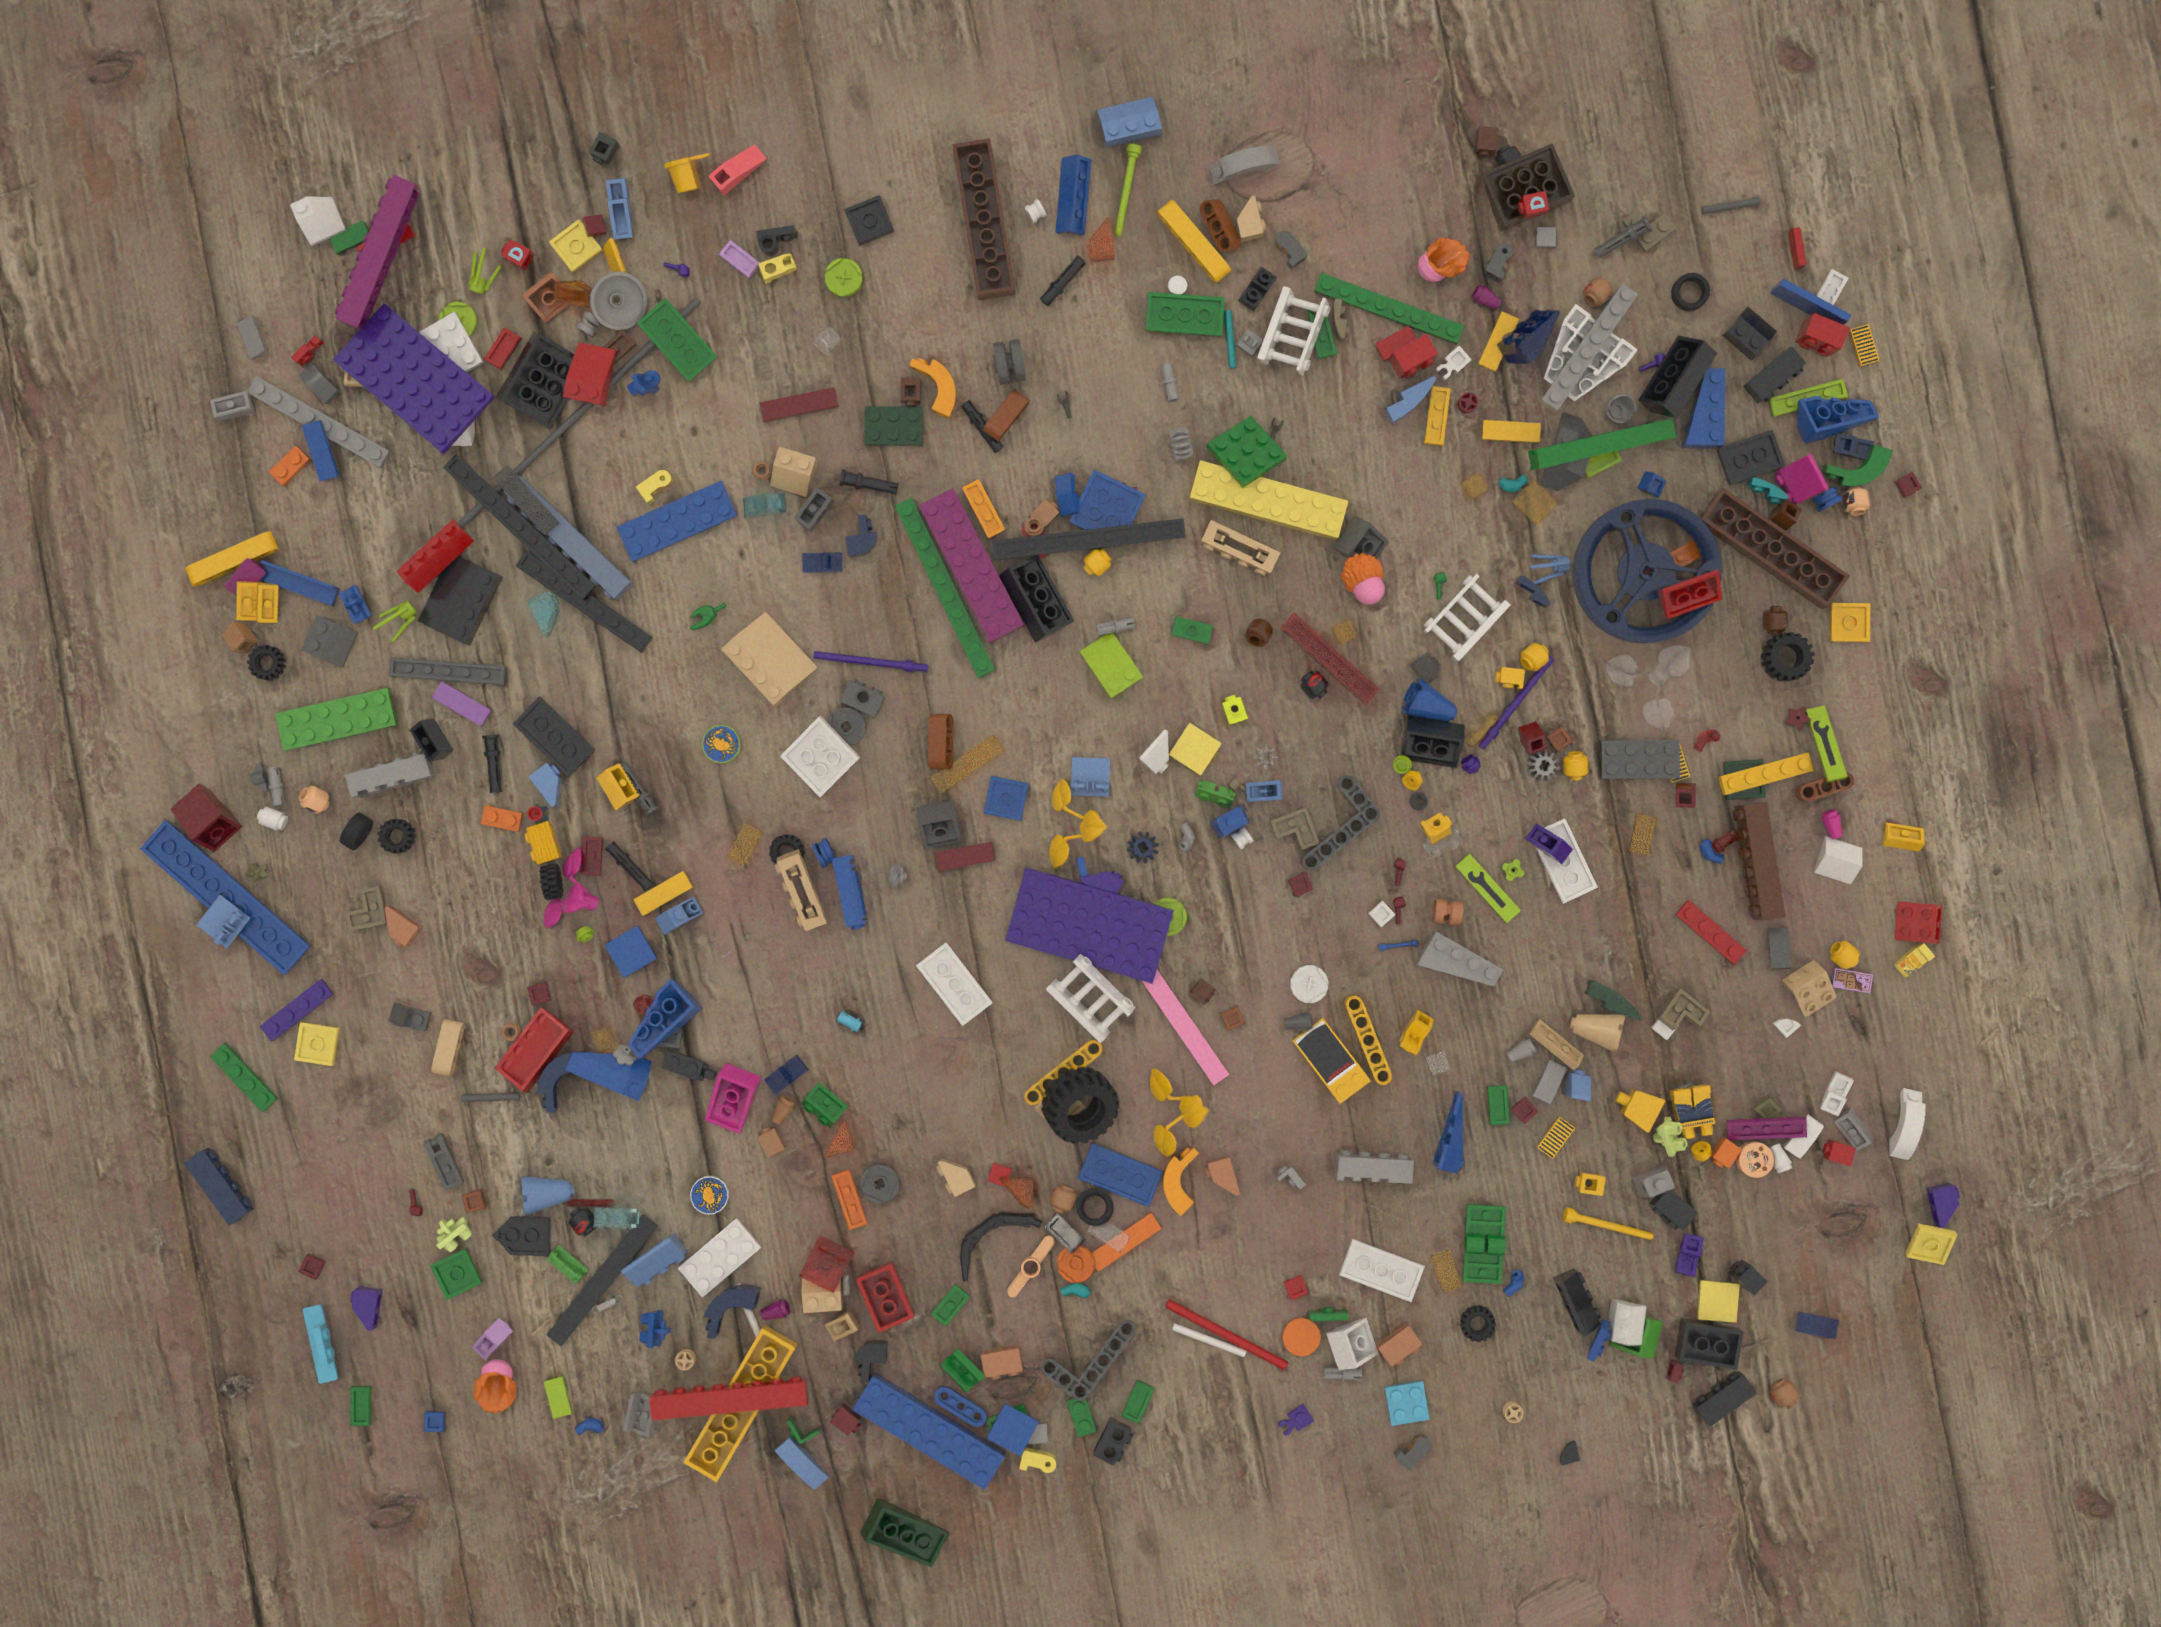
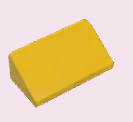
[603,238,627,273]
[1882,822,1925,851]

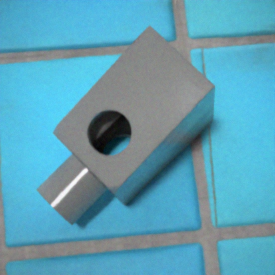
[1632,1164,1675,1198]

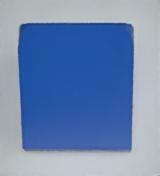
[1638,472,1666,498]

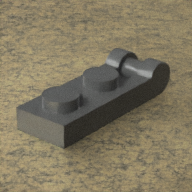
[424,1133,464,1190]

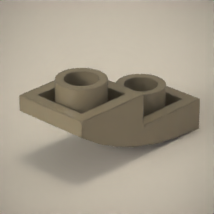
[1332,299,1350,342]

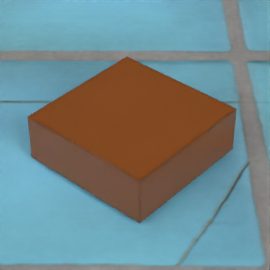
[1546,726,1573,753]
[1220,1006,1245,1031]
[462,1189,486,1213]

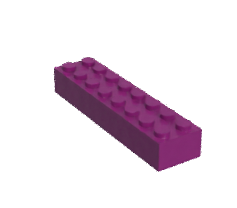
[335,174,421,330]
[919,488,1024,644]

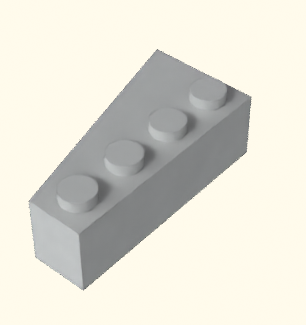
[345,751,435,798]
[1415,931,1503,986]
[1333,1150,1414,1184]

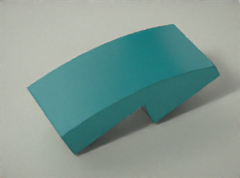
[1747,477,1788,504]

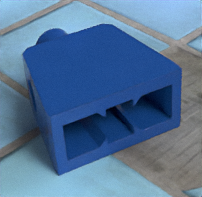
[1210,804,1250,838]

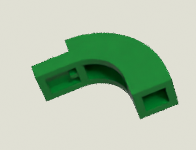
[1821,445,1893,486]

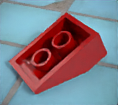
[563,342,617,407]

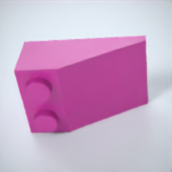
[1775,454,1828,505]
[705,1063,761,1134]

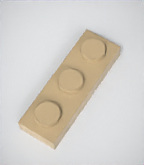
[1529,1019,1584,1070]

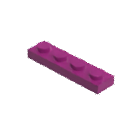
[1727,1117,1807,1140]

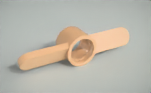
[1007,1236,1055,1297]

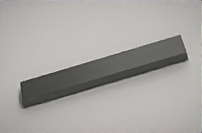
[389,657,507,686]

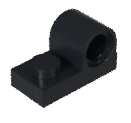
[756,225,797,256]

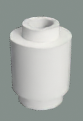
[257,806,288,831]

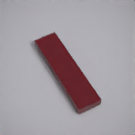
[760,387,839,422]

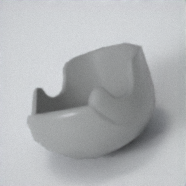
[1605,394,1637,425]

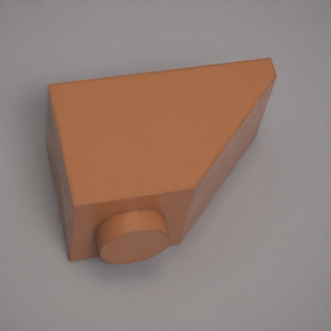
[384,905,423,947]
[1205,1155,1240,1196]

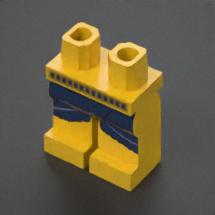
[1669,1084,1715,1139]

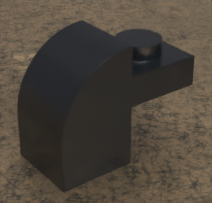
[854,1340,888,1382]

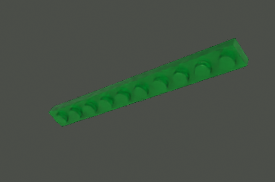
[895,498,995,678]

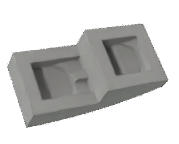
[1532,1060,1567,1105]

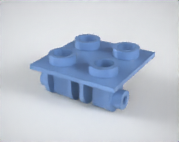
[1071,757,1110,797]
[197,895,251,949]

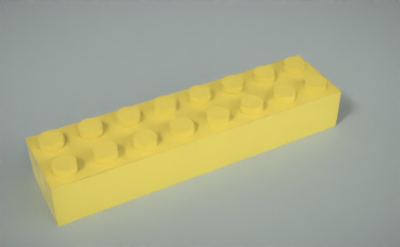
[1189,460,1348,541]

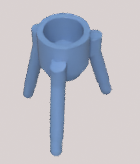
[1530,554,1570,585]

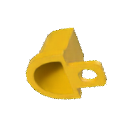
[664,153,711,193]

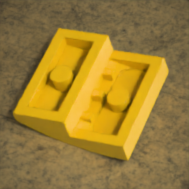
[236,581,278,623]

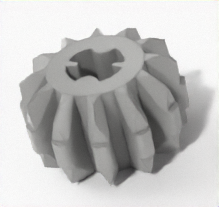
[1169,427,1193,460]
[1526,750,1560,782]

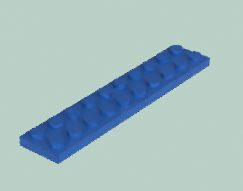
[140,820,311,975]

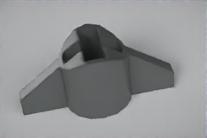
[249,762,268,792]

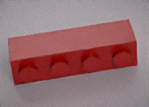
[397,519,474,593]

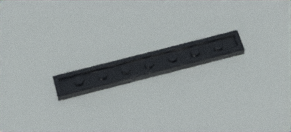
[516,550,653,653]
[546,1214,659,1346]

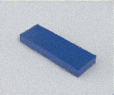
[302,420,340,481]

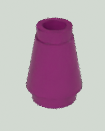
[1471,285,1501,310]
[760,1299,791,1320]

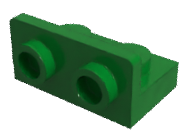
[801,1082,848,1128]
[940,1349,985,1392]

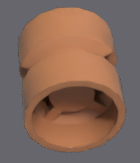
[1432,899,1464,926]

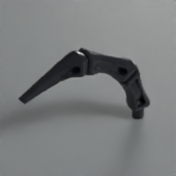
[960,1212,1042,1281]

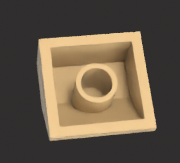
[770,447,818,497]
[802,1268,844,1313]

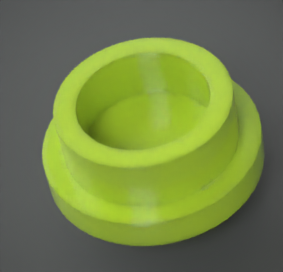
[1393,755,1412,774]
[575,926,595,943]

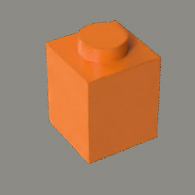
[1711,1137,1742,1168]

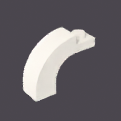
[1889,1088,1926,1160]

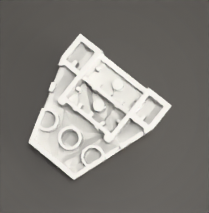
[1543,304,1638,401]

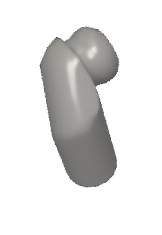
[1179,822,1195,851]

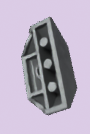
[1539,412,1592,491]

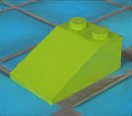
[1079,633,1143,699]

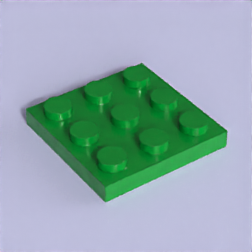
[1206,416,1288,488]

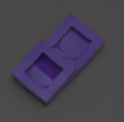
[1675,1233,1704,1277]

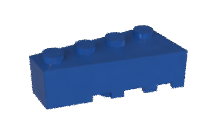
[1681,368,1725,449]

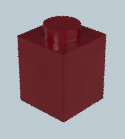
[1518,721,1547,755]
[1675,783,1696,808]
[830,1403,861,1436]

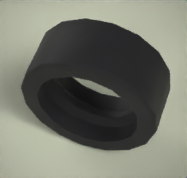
[1671,273,1710,311]
[339,812,373,851]
[1076,1188,1114,1226]

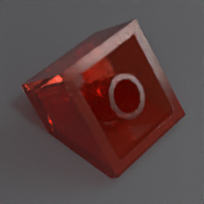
[799,1235,854,1293]

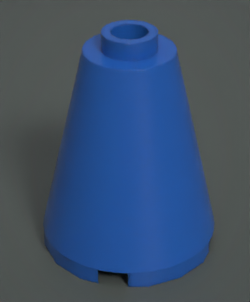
[1401,678,1457,722]

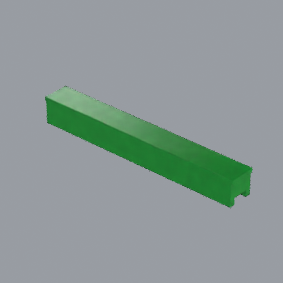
[1528,418,1677,470]

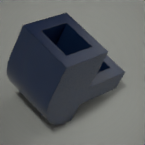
[845,514,877,558]

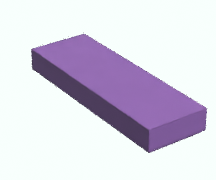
[432,681,492,727]

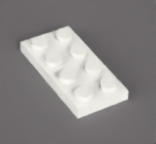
[678,1218,762,1298]

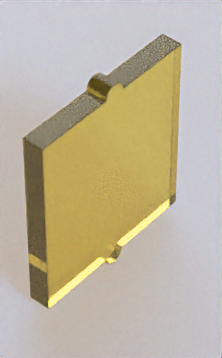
[1512,480,1557,525]

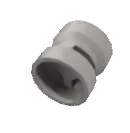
[576,311,600,337]

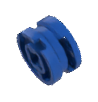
[1811,486,1843,512]
[812,838,836,868]

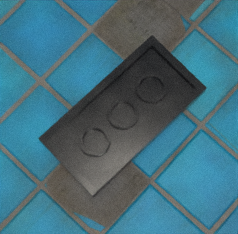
[513,696,596,777]

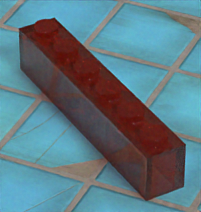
[1279,613,1380,705]

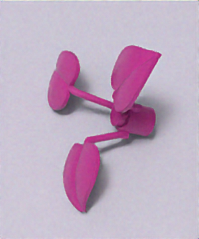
[543,847,599,929]

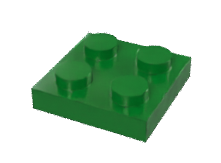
[430,1248,483,1300]

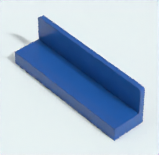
[1055,154,1091,236]
[261,560,340,606]

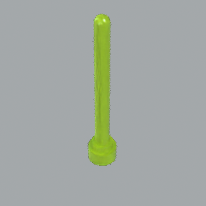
[1115,144,1142,237]

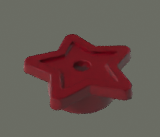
[1786,706,1811,731]

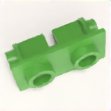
[1194,780,1236,808]
[547,1245,588,1284]

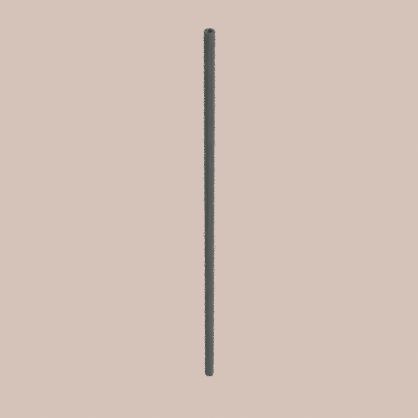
[457,298,700,528]

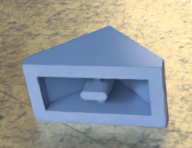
[1246,780,1283,802]

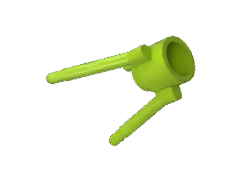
[468,248,502,295]
[373,601,417,642]

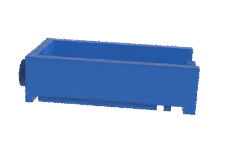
[832,855,868,930]

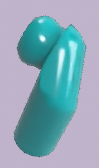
[1499,474,1528,492]
[1061,1283,1090,1298]

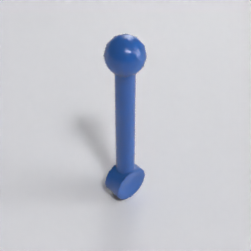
[1378,939,1418,951]

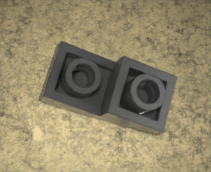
[299,362,339,405]
[1767,927,1791,970]

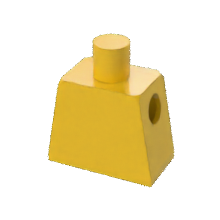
[1615,1089,1666,1133]

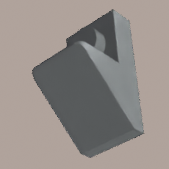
[389,1003,431,1032]

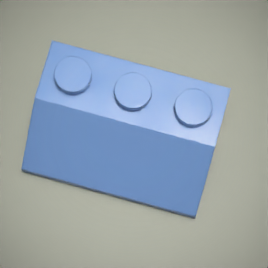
[1097,97,1162,148]
[621,1232,687,1287]

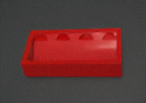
[495,1007,574,1092]

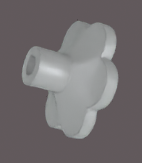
[889,863,907,887]
[613,1045,637,1066]

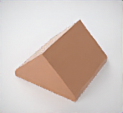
[522,271,575,323]

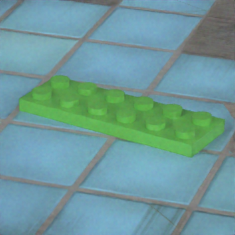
[275,688,398,751]

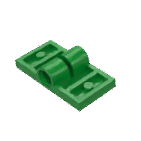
[1462,1204,1506,1284]

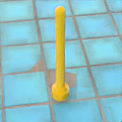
[1563,1207,1654,1240]

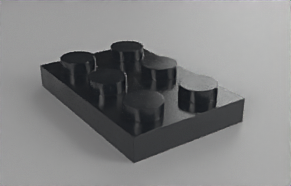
[1716,430,1785,485]

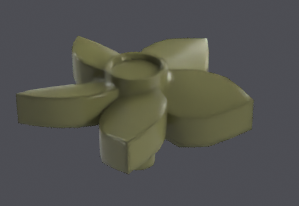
[244,863,268,883]

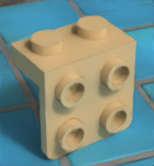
[1782,960,1836,1017]

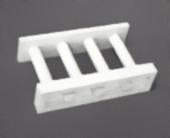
[1257,286,1330,376]
[1423,574,1511,663]
[1046,954,1135,1043]

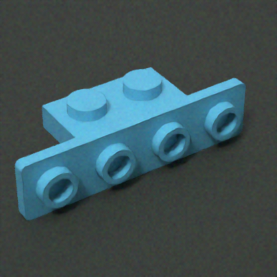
[303,1304,339,1384]

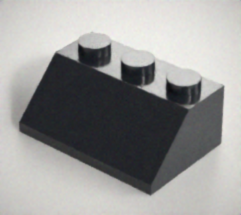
[1400,716,1465,768]
[1553,1268,1601,1337]

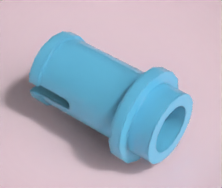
[837,1011,863,1032]

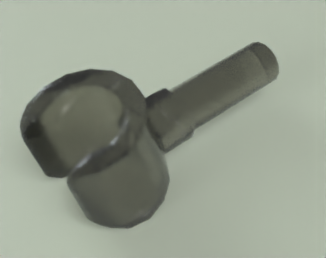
[1057,391,1072,419]
[1271,418,1283,441]

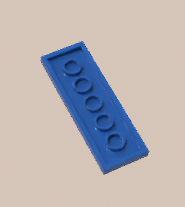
[617,481,737,562]

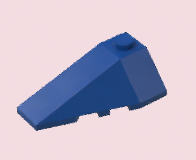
[628,979,702,1059]
[1432,1091,1464,1173]

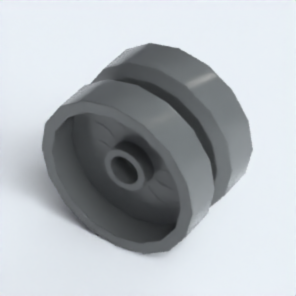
[993,339,1026,385]

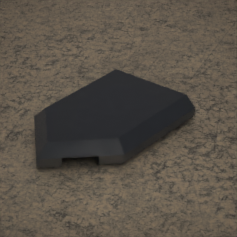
[492,1216,551,1256]

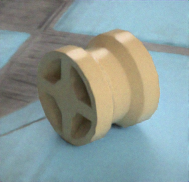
[675,1348,696,1371]
[1502,1401,1524,1423]

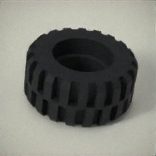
[1042,1067,1119,1144]

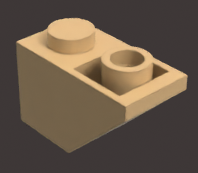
[1236,196,1266,242]
[936,1159,976,1197]

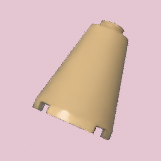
[1570,1014,1625,1053]

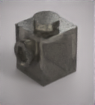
[1410,652,1441,683]

